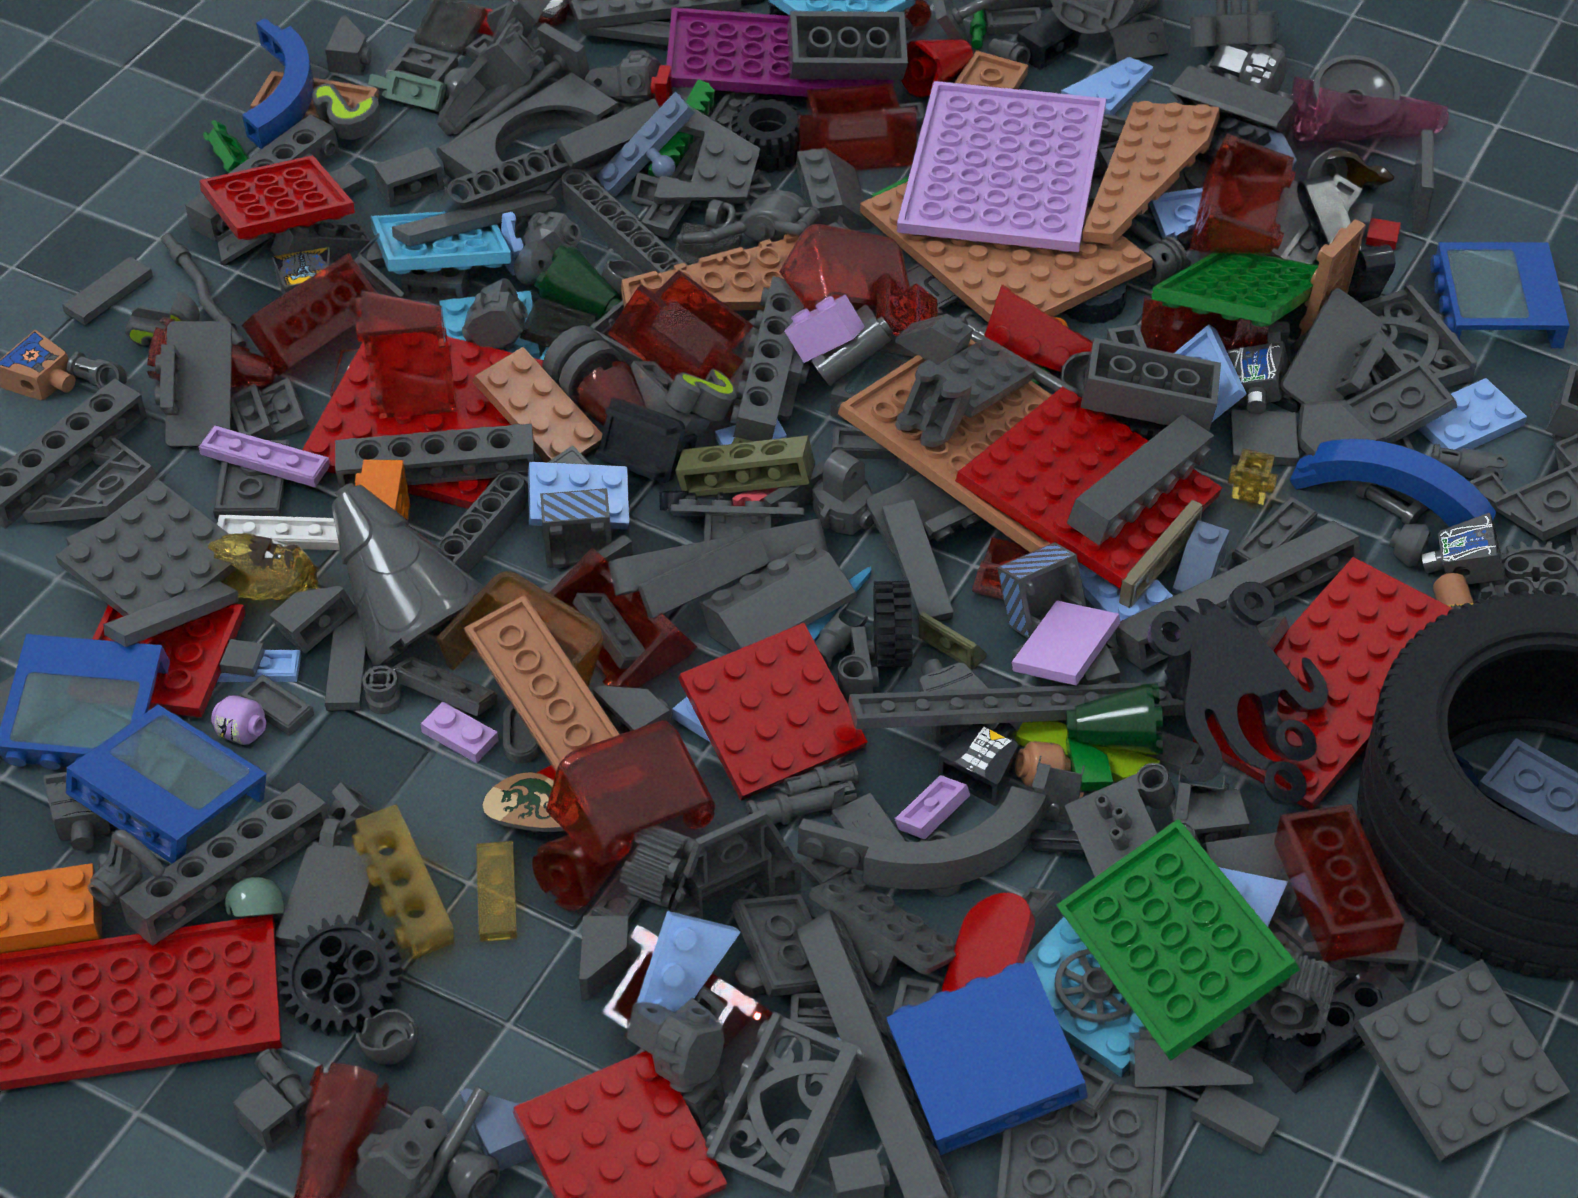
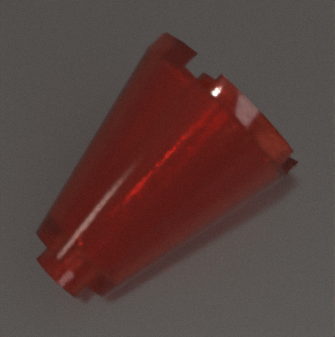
[576,361,646,427]
[532,819,632,911]

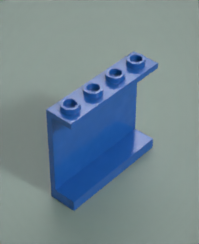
[886,961,1088,1156]

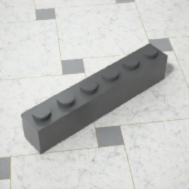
[1067,414,1214,545]

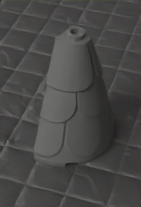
[1051,0,1160,34]
[331,483,491,667]

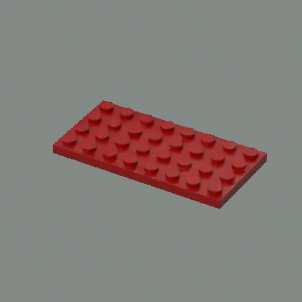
[1193,557,1453,811]
[0,914,282,1090]

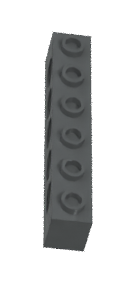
[185,114,339,241]
[730,276,809,441]
[0,379,147,529]
[335,424,536,488]
[119,782,329,946]

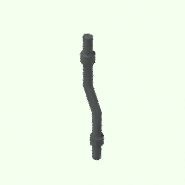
[161,233,246,351]

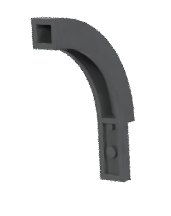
[797,786,1046,889]

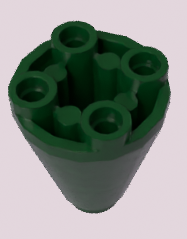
[535,245,622,319]
[1066,683,1163,755]

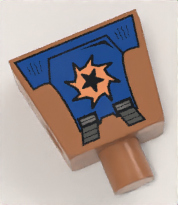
[0,330,76,400]

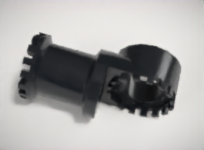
[659,490,724,522]

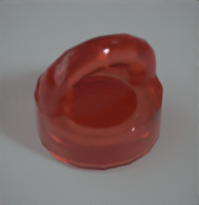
[902,0,931,28]

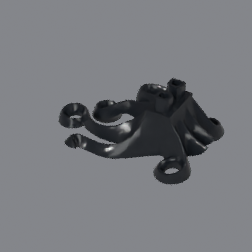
[1147,581,1328,805]

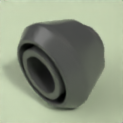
[1389,524,1431,568]
[448,1151,500,1198]

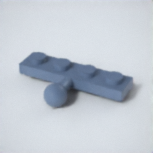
[596,91,696,197]

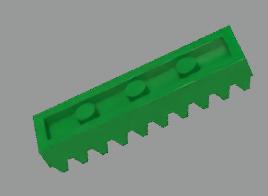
[648,79,715,177]

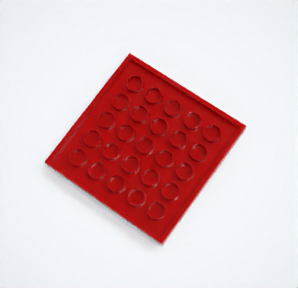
[302,319,543,509]
[955,386,1223,589]

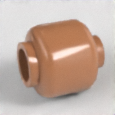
[1015,741,1071,787]

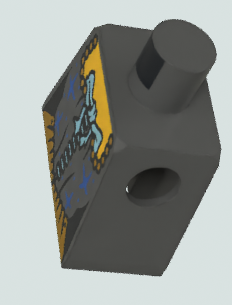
[272,247,334,314]

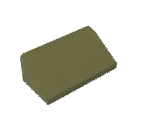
[919,612,987,670]

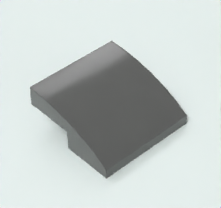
[231,377,309,440]

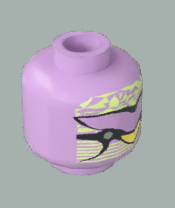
[211,695,266,745]

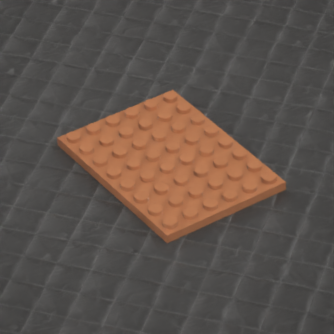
[860,182,1153,323]
[838,339,1051,553]

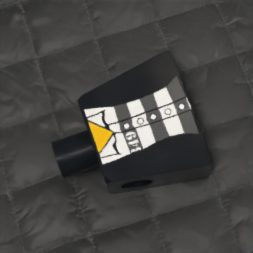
[938,723,1019,806]

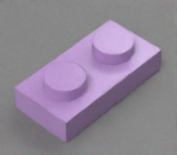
[421,701,499,763]
[895,775,970,839]

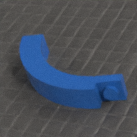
[242,18,314,149]
[1290,439,1496,527]

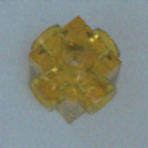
[1228,448,1278,505]

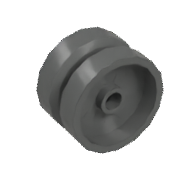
[542,325,624,408]

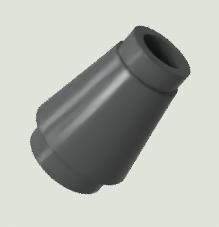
[988,38,1030,64]

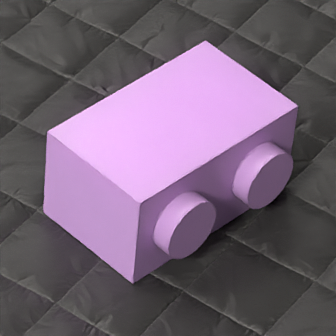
[784,294,865,363]

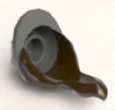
[1307,147,1394,188]

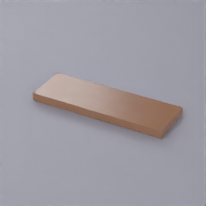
[464,595,627,784]

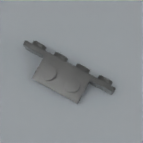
[671,499,805,541]

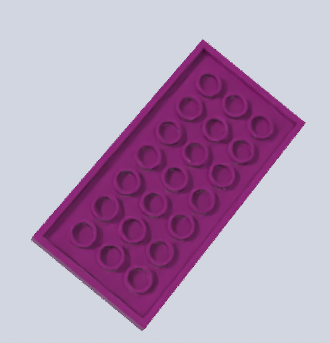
[666,8,894,103]

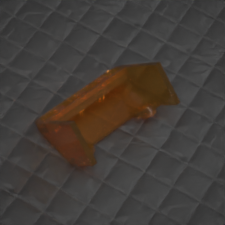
[436,571,604,688]

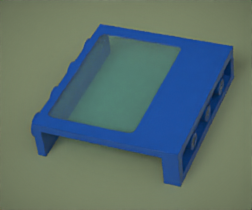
[1430,242,1570,348]
[0,634,170,774]
[66,704,267,864]

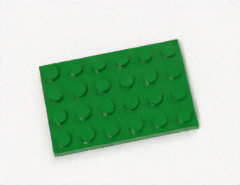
[1152,247,1318,327]
[1056,819,1300,1061]

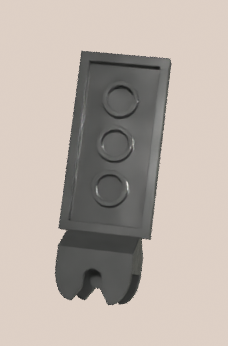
[895,339,1036,447]

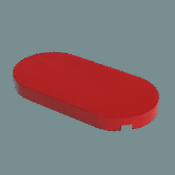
[942,893,1035,992]

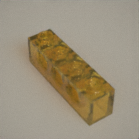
[352,804,454,960]

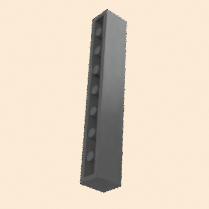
[1115,520,1361,670]

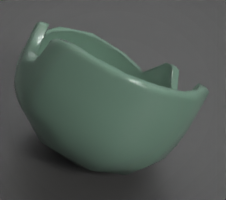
[225,877,284,917]

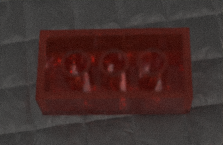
[242,253,385,377]
[1274,804,1405,962]

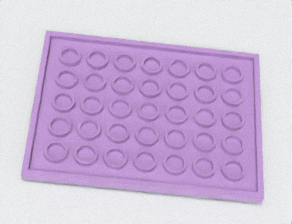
[897,81,1106,252]

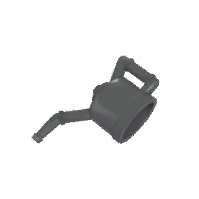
[677,190,820,245]

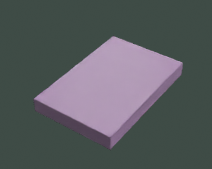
[1012,601,1120,686]

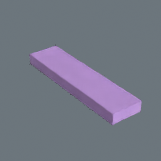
[199,425,330,487]

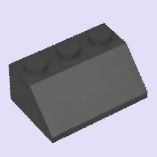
[797,148,872,232]

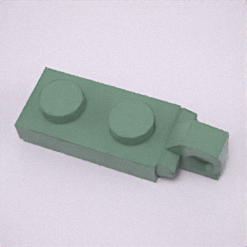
[368,70,447,112]

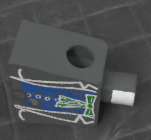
[1226,341,1290,414]
[1422,513,1505,584]

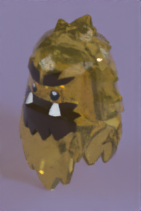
[208,533,319,601]

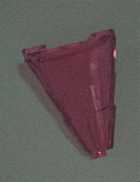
[1292,76,1449,143]

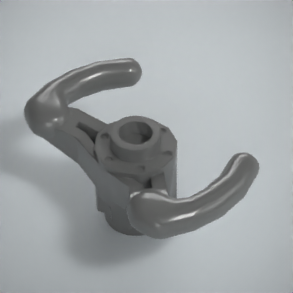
[88,829,165,906]

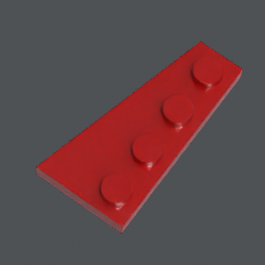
[984,284,1093,372]

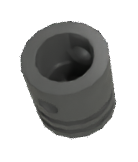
[1140,236,1188,285]

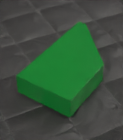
[1065,736,1114,791]

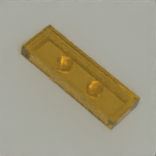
[476,841,517,942]

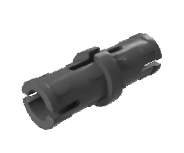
[784,760,859,797]
[255,1048,316,1119]

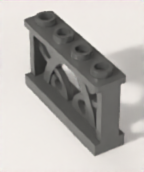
[1356,284,1477,388]
[705,1012,864,1198]

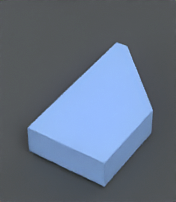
[501,212,524,276]

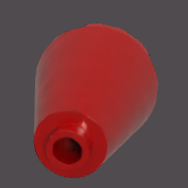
[901,39,973,97]

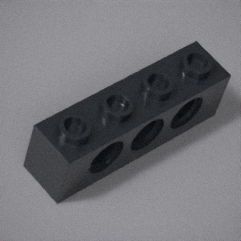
[1263,963,1412,1094]

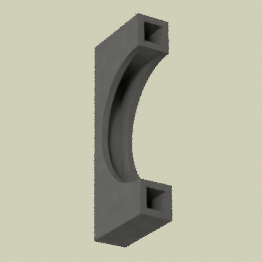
[442,72,619,191]

